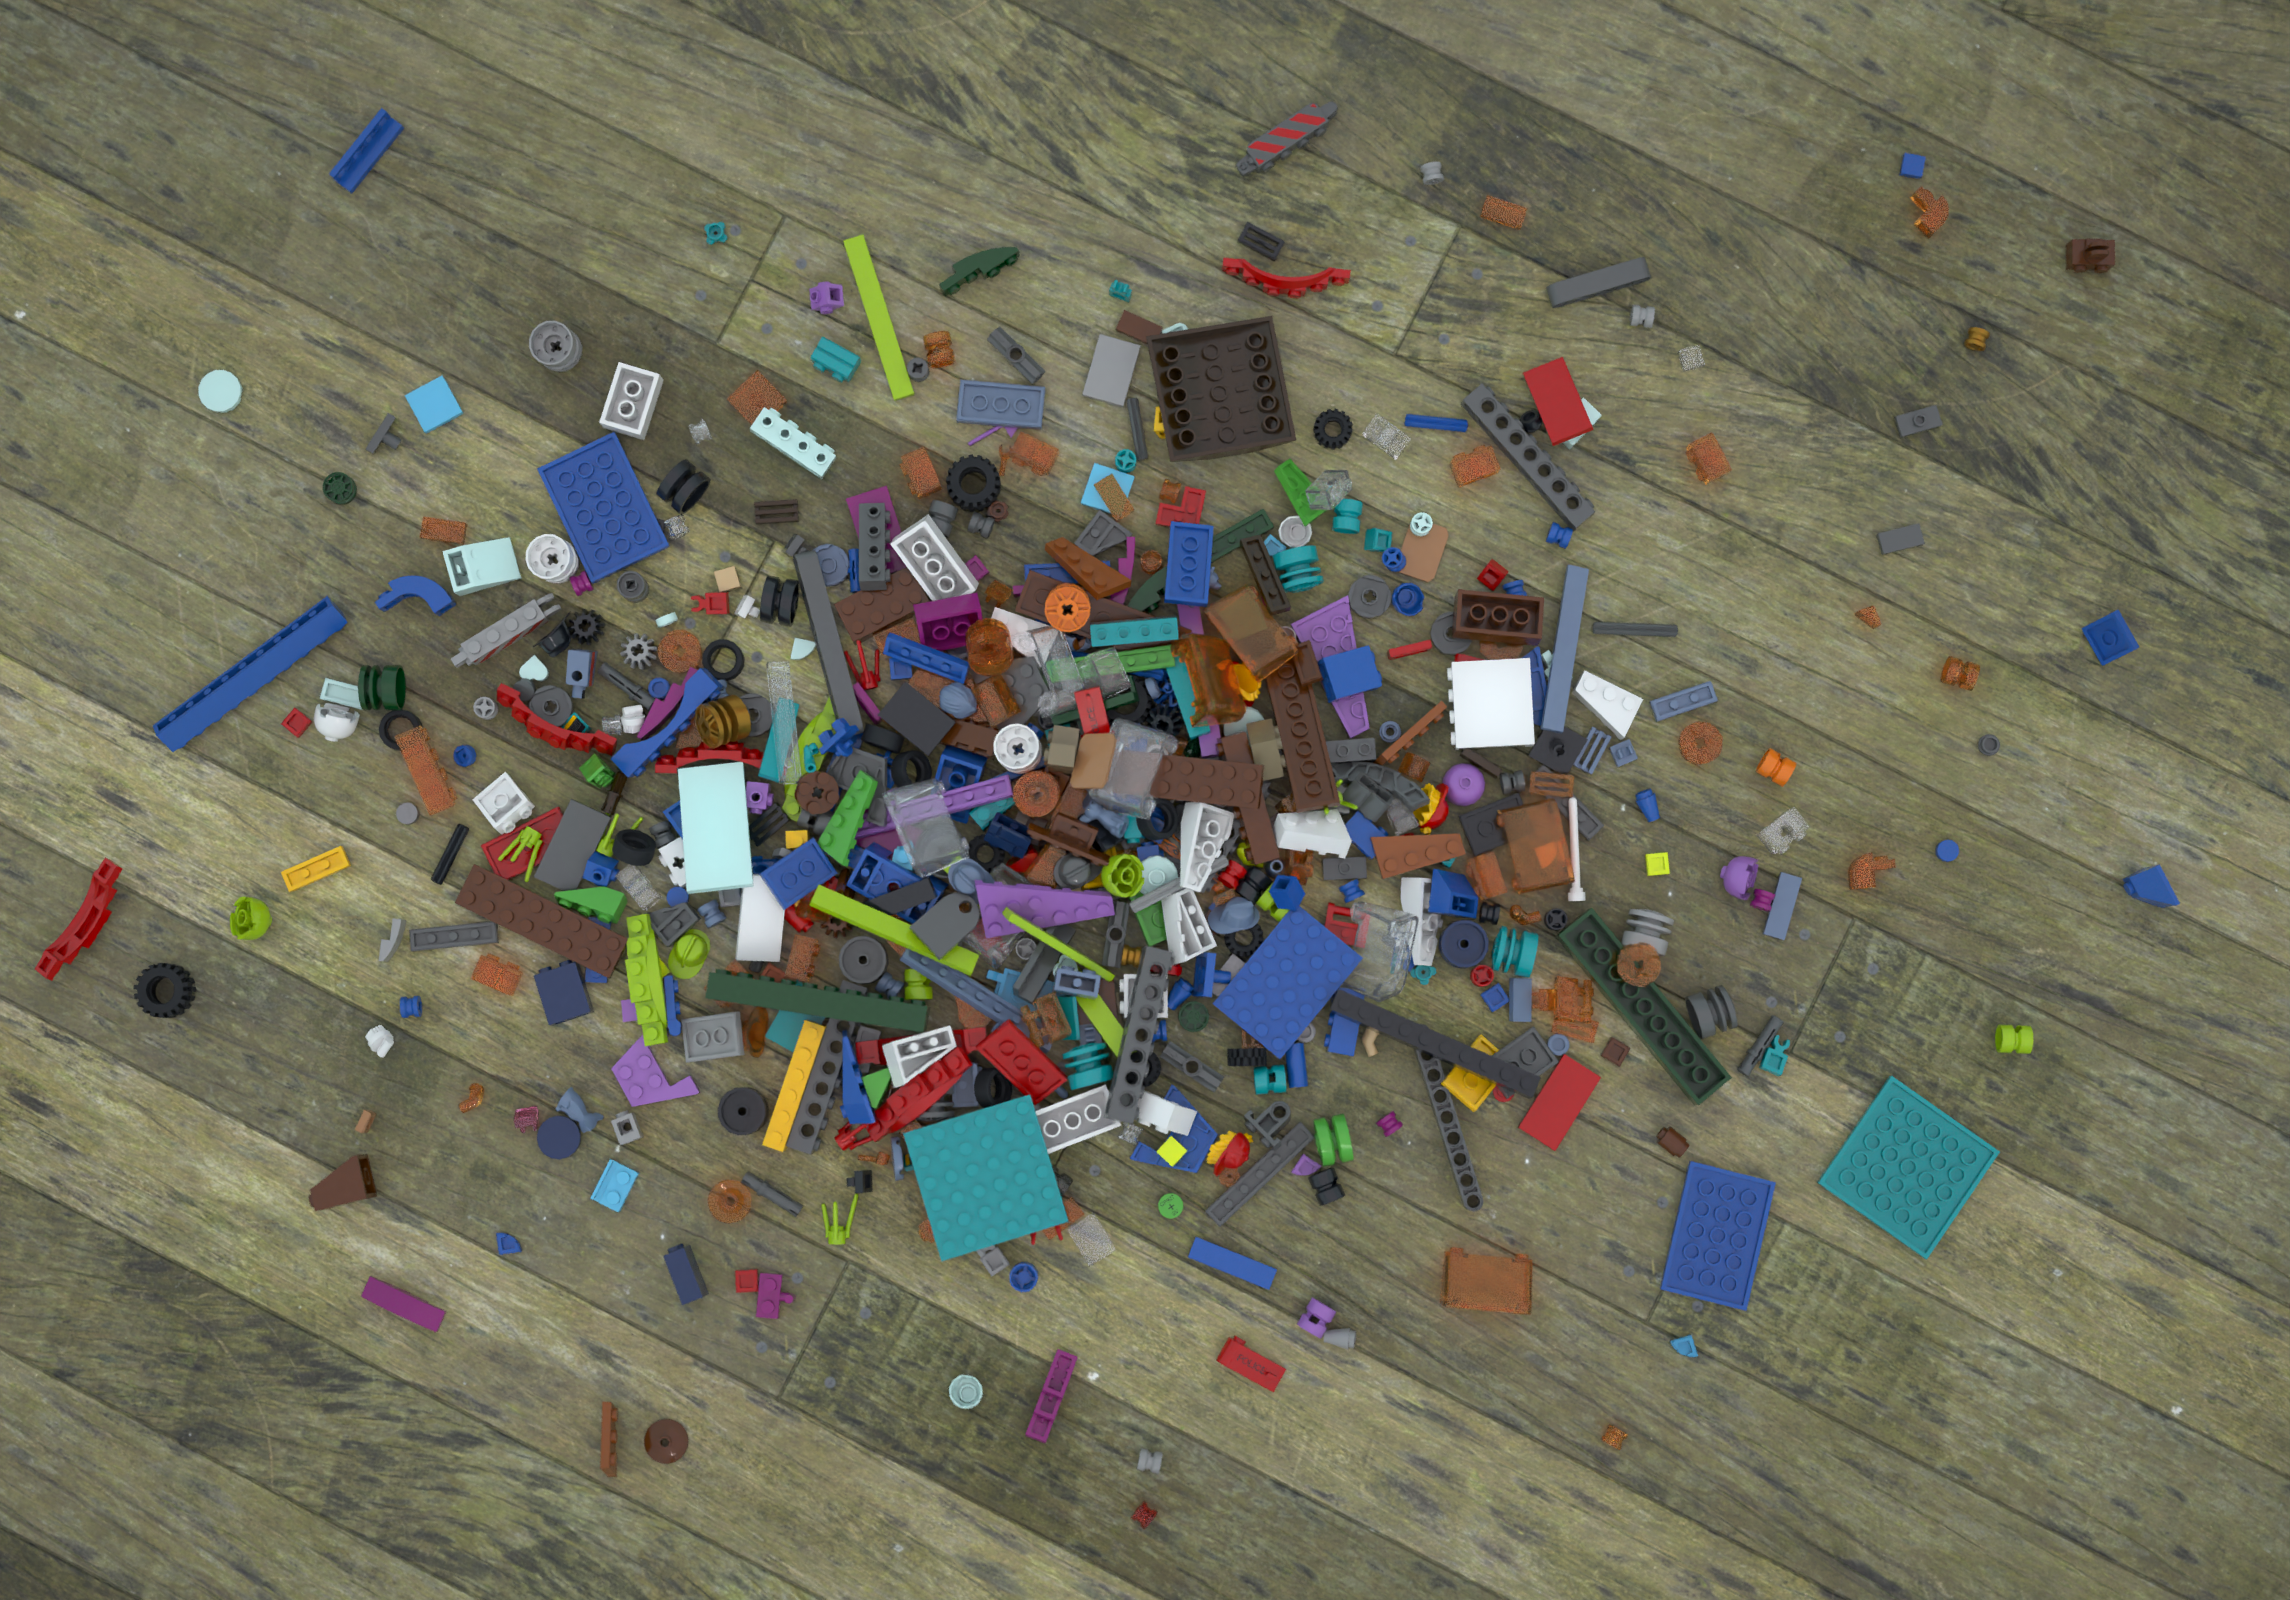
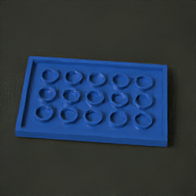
[537,432,670,584]
[1213,906,1363,1059]
[1660,1161,1776,1311]

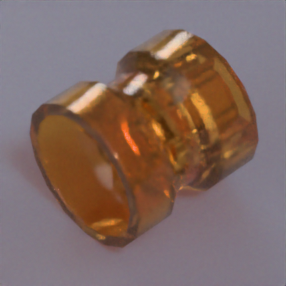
[1141,550,1162,574]

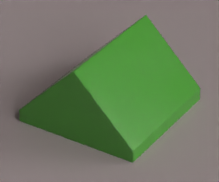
[861,1068,892,1109]

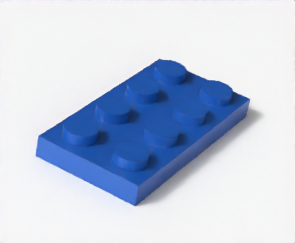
[1164,521,1214,607]

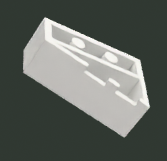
[1161,888,1217,965]

